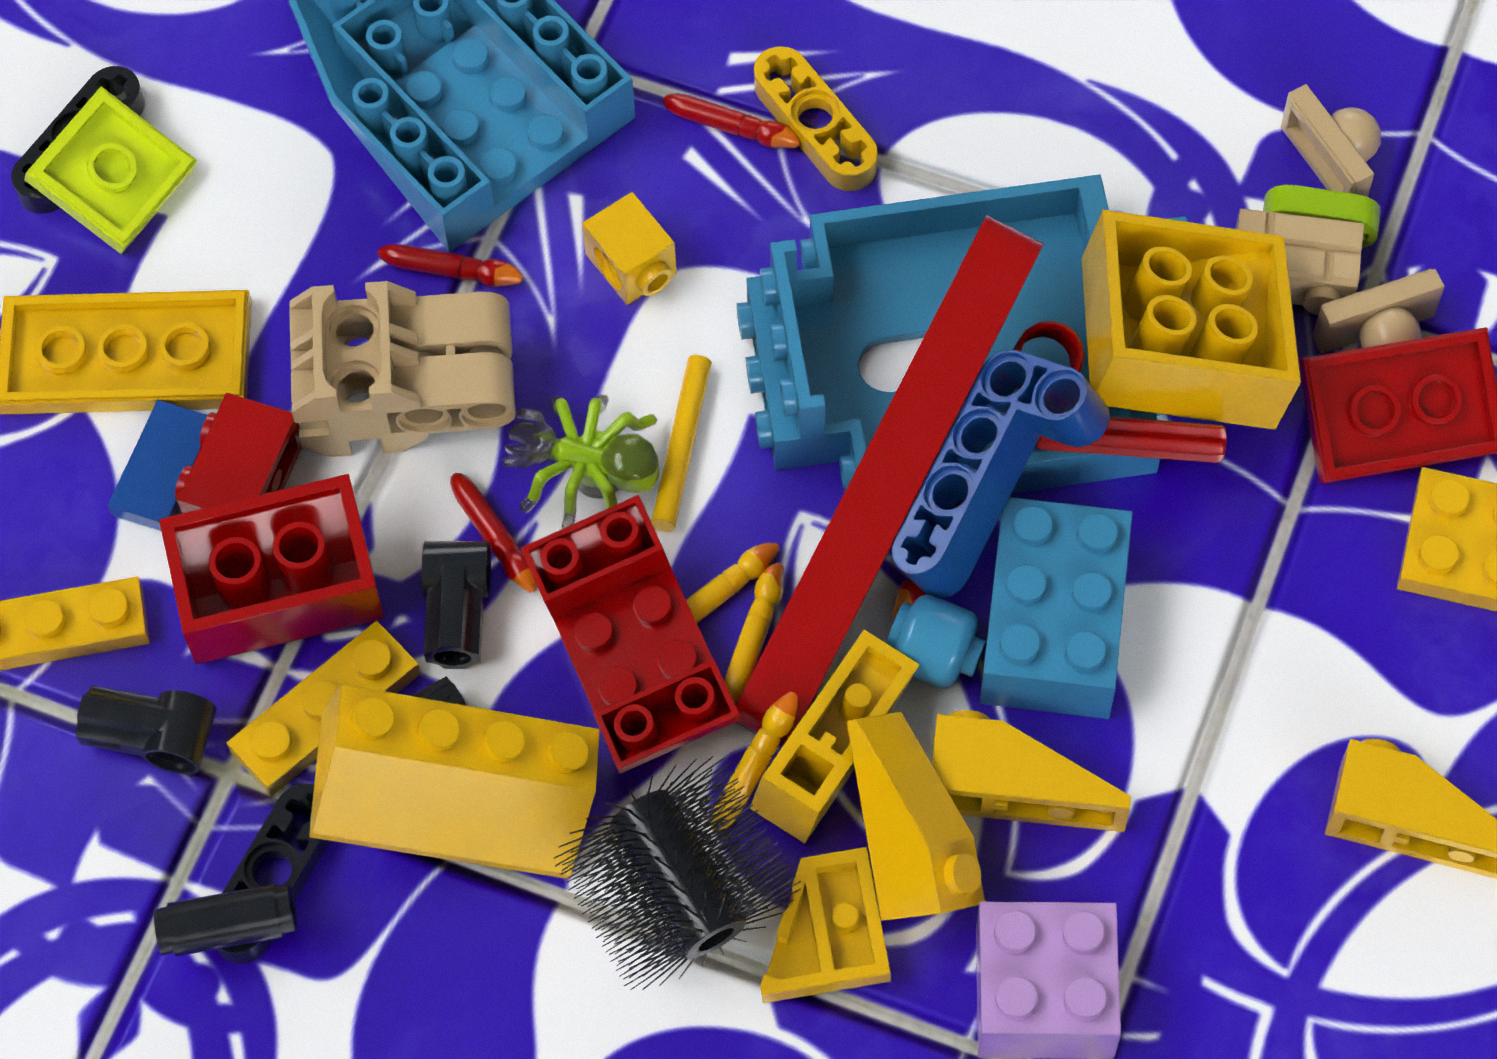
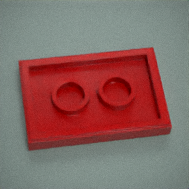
[1298,327,1497,484]

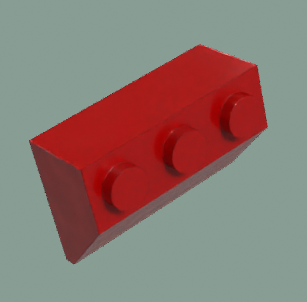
[159,473,384,664]

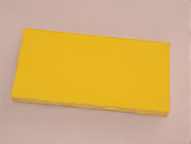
[0,290,252,415]

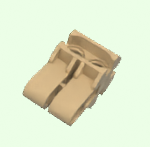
[289,281,516,457]

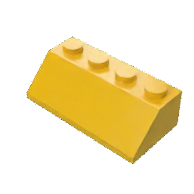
[309,684,600,879]

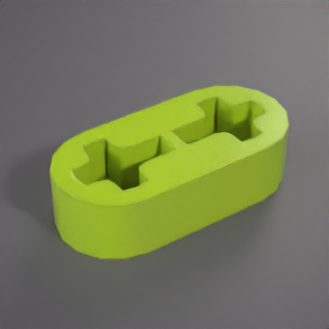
[1263,185,1381,248]

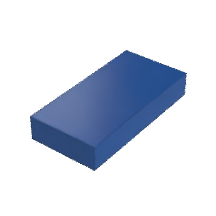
[107,399,208,531]

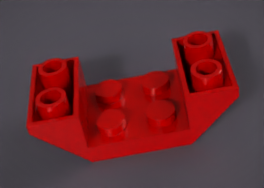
[521,495,741,774]

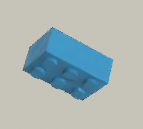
[980,497,1132,719]

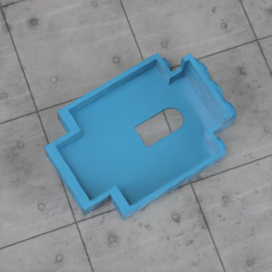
[736,174,1187,501]

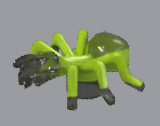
[502,394,659,529]

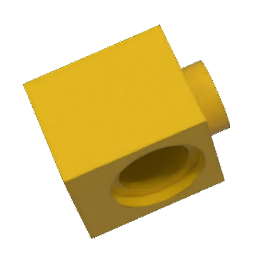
[582,192,677,305]

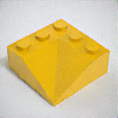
[1081,209,1301,430]

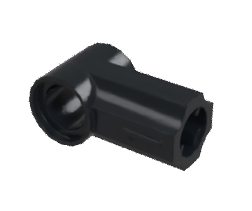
[422,541,491,669]
[76,686,217,774]

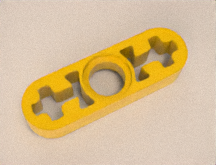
[754,46,877,191]

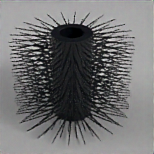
[554,756,802,990]

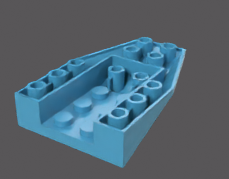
[288,0,636,253]

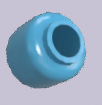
[886,594,987,689]

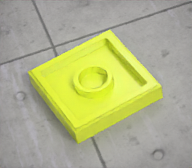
[24,86,197,255]

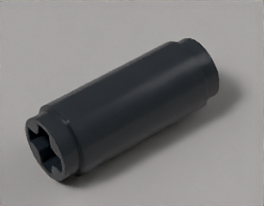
[154,884,298,957]

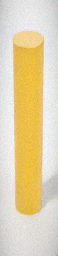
[651,355,712,532]

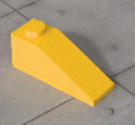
[750,630,920,844]
[932,710,1131,832]
[847,712,985,921]
[1325,739,1497,879]

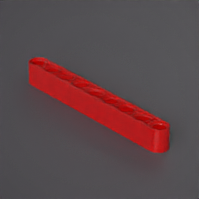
[735,215,1044,746]

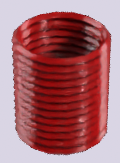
[1012,321,1085,390]

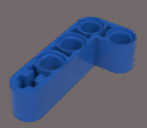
[892,350,1110,598]

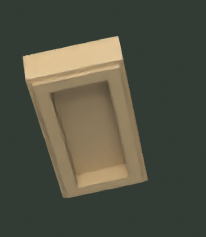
[1280,84,1381,197]
[1312,269,1445,354]

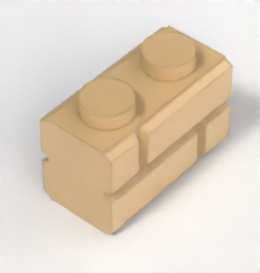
[1235,208,1364,315]

